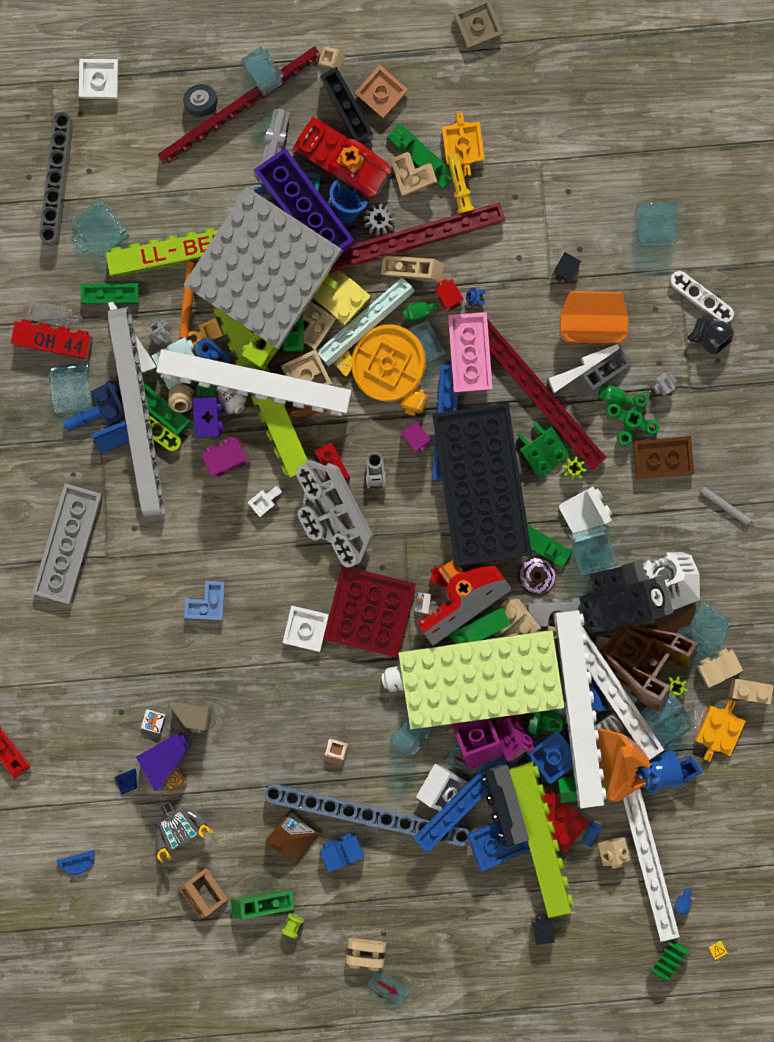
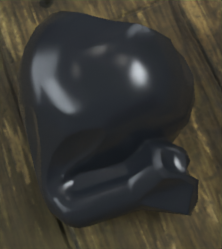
[687,317,734,355]

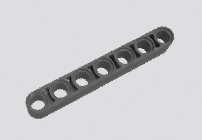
[39,112,73,246]

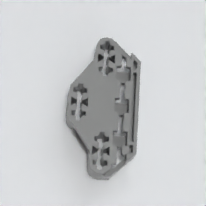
[296,460,373,567]

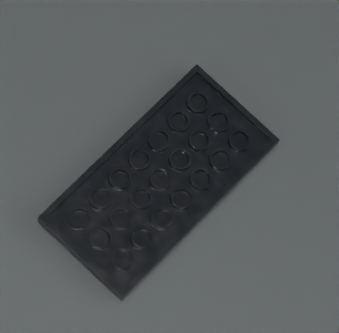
[432,402,532,567]

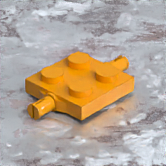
[442,111,485,177]
[694,699,746,762]

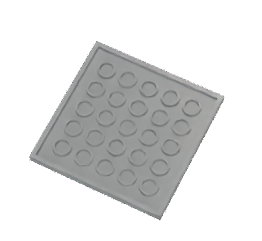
[184,187,343,349]

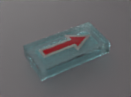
[445,745,488,777]
[367,970,410,1007]

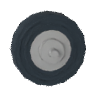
[183,84,218,117]

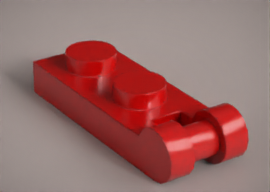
[0,726,31,779]

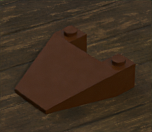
[602,625,698,712]

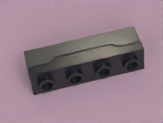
[480,764,529,847]

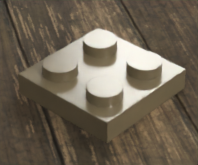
[453,0,503,49]

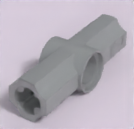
[261,109,290,164]

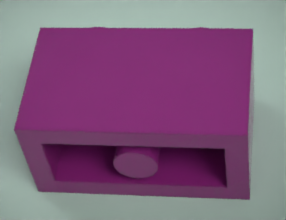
[401,421,431,453]

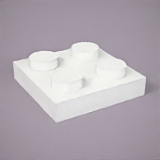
[79,59,119,99]
[283,606,329,652]

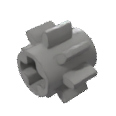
[149,320,173,345]
[652,373,676,396]

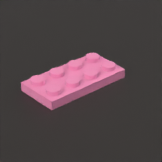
[448,312,492,393]

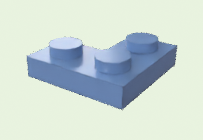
[184,581,225,620]

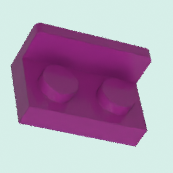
[495,716,535,762]

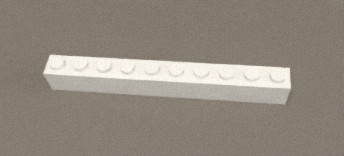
[156,349,352,417]
[554,610,606,808]

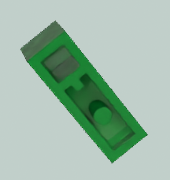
[449,607,511,644]
[231,890,294,920]

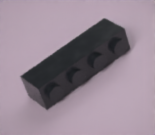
[320,67,374,144]

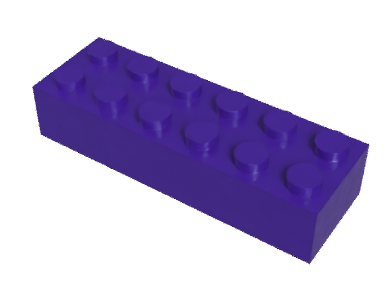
[254,148,354,255]

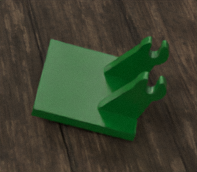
[517,421,570,478]

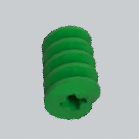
[649,939,691,982]

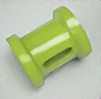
[281,913,304,939]

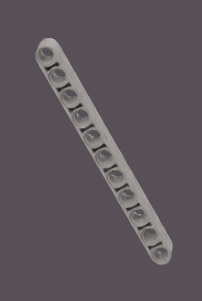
[108,307,165,518]

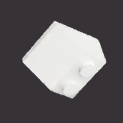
[416,764,469,811]

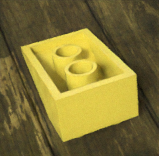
[313,270,370,327]

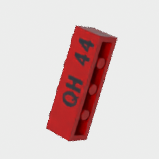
[10,319,93,360]

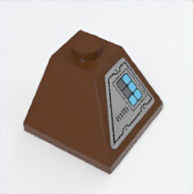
[265,809,320,863]

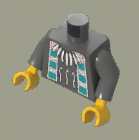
[156,802,213,863]

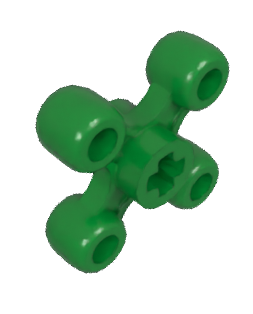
[605,392,660,446]

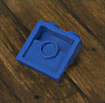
[526,732,573,784]

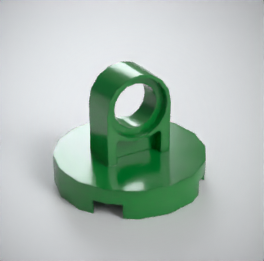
[529,710,565,737]

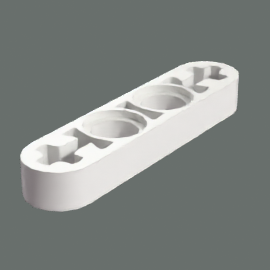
[670,271,734,323]

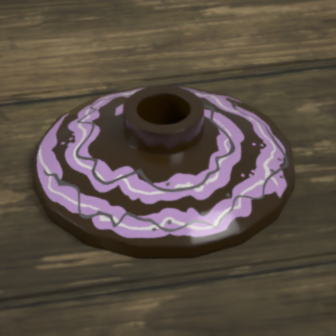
[518,557,556,595]

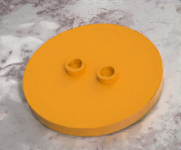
[352,325,426,402]

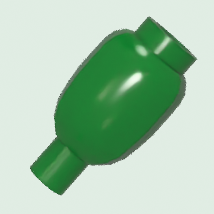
[402,302,438,322]
[598,385,633,405]

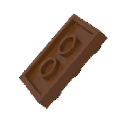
[633,436,694,479]

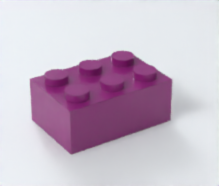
[201,437,251,478]

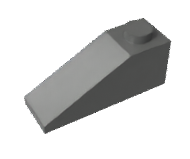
[571,349,631,398]

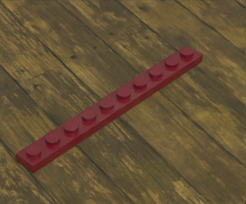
[157,46,320,165]
[329,202,505,273]
[487,319,607,470]

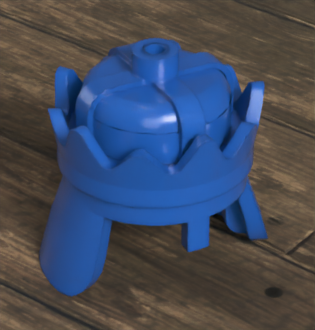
[326,180,368,226]
[638,749,684,795]

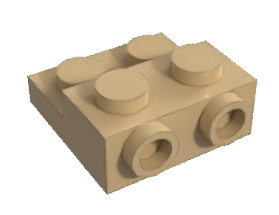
[281,349,332,386]
[494,599,541,638]

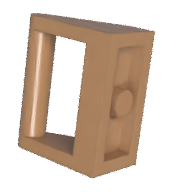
[178,867,228,919]

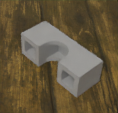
[527,598,586,627]

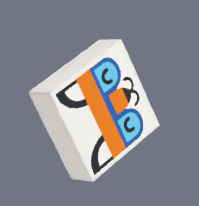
[414,592,431,613]
[141,709,165,733]

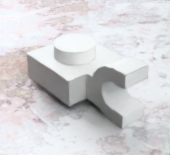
[248,486,282,517]

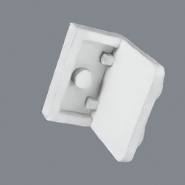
[559,487,612,538]

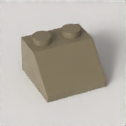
[169,699,212,733]

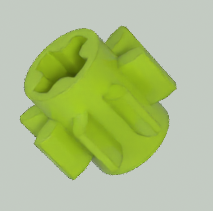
[562,457,586,480]
[667,676,688,699]

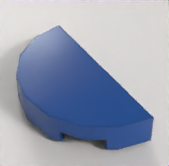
[56,850,95,875]

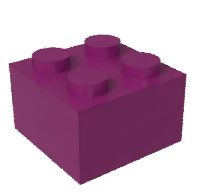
[453,718,504,769]

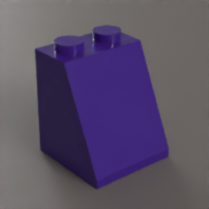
[136,733,191,791]

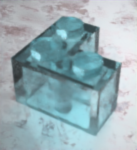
[242,47,283,96]
[390,717,433,757]

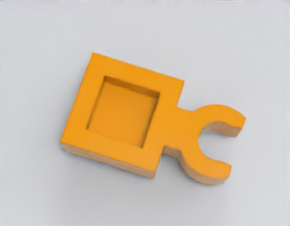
[188,318,224,345]

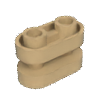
[345,938,386,971]

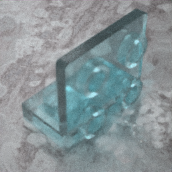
[48,365,93,412]
[677,601,730,658]

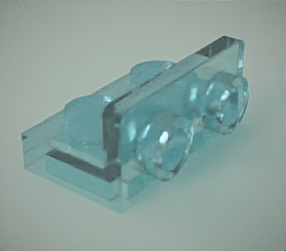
[408,320,446,364]

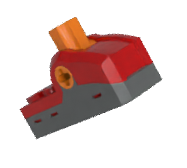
[292,116,391,202]
[417,559,512,645]

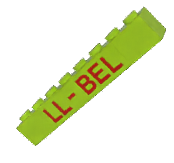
[106,228,218,278]

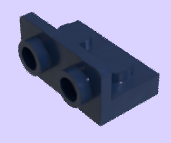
[90,380,125,426]

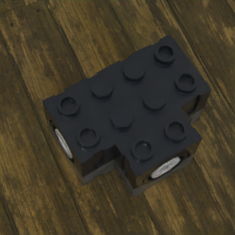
[579,560,673,634]

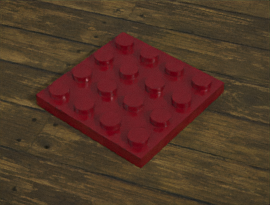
[323,565,416,658]

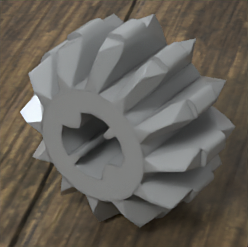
[363,203,396,237]
[594,711,625,733]

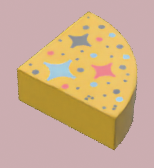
[333,350,352,377]

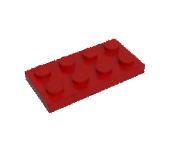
[538,779,589,852]

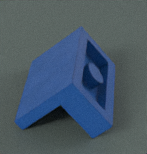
[91,421,130,454]

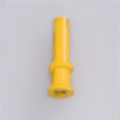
[447,153,474,213]

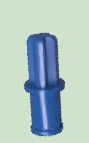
[63,406,101,431]

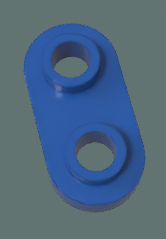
[195,339,230,364]

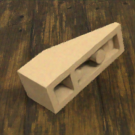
[381,256,444,283]

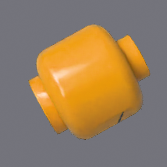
[400,388,428,416]

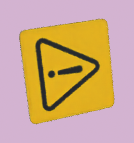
[709,941,727,960]

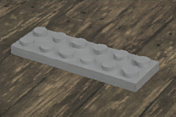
[32,483,102,604]

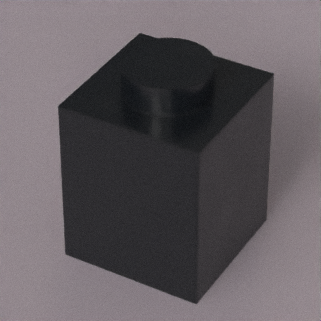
[552,252,581,284]
[531,914,555,945]

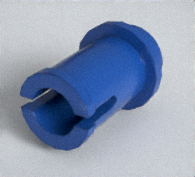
[581,821,602,847]

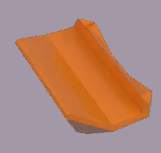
[559,291,629,345]
[596,728,650,802]

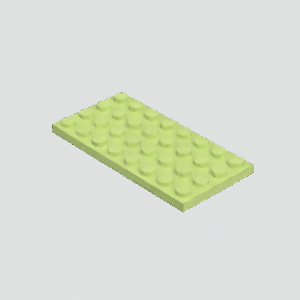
[399,630,565,729]

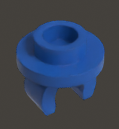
[466,287,486,307]

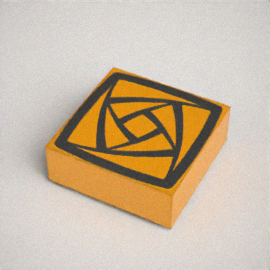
[165,768,187,793]

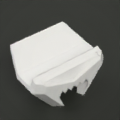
[643,552,700,610]

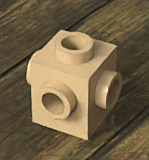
[598,837,630,868]

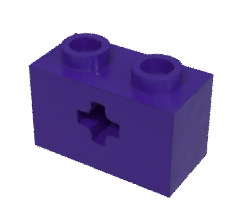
[193,397,223,439]

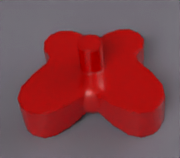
[430,565,447,587]

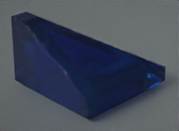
[114,768,137,794]

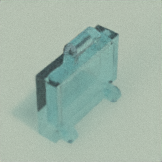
[71,199,130,258]

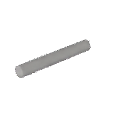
[700,487,751,525]

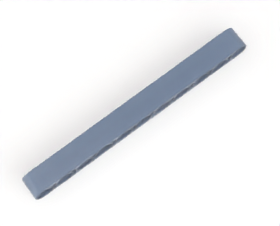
[265,784,469,846]

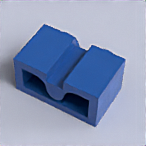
[320,833,365,872]

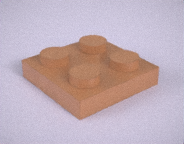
[354,65,408,119]

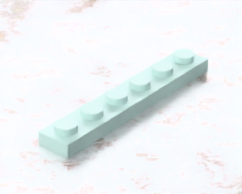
[317,278,415,367]

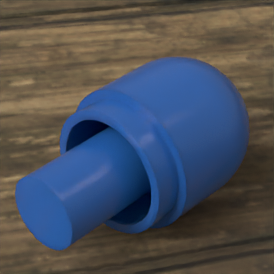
[675,888,692,915]

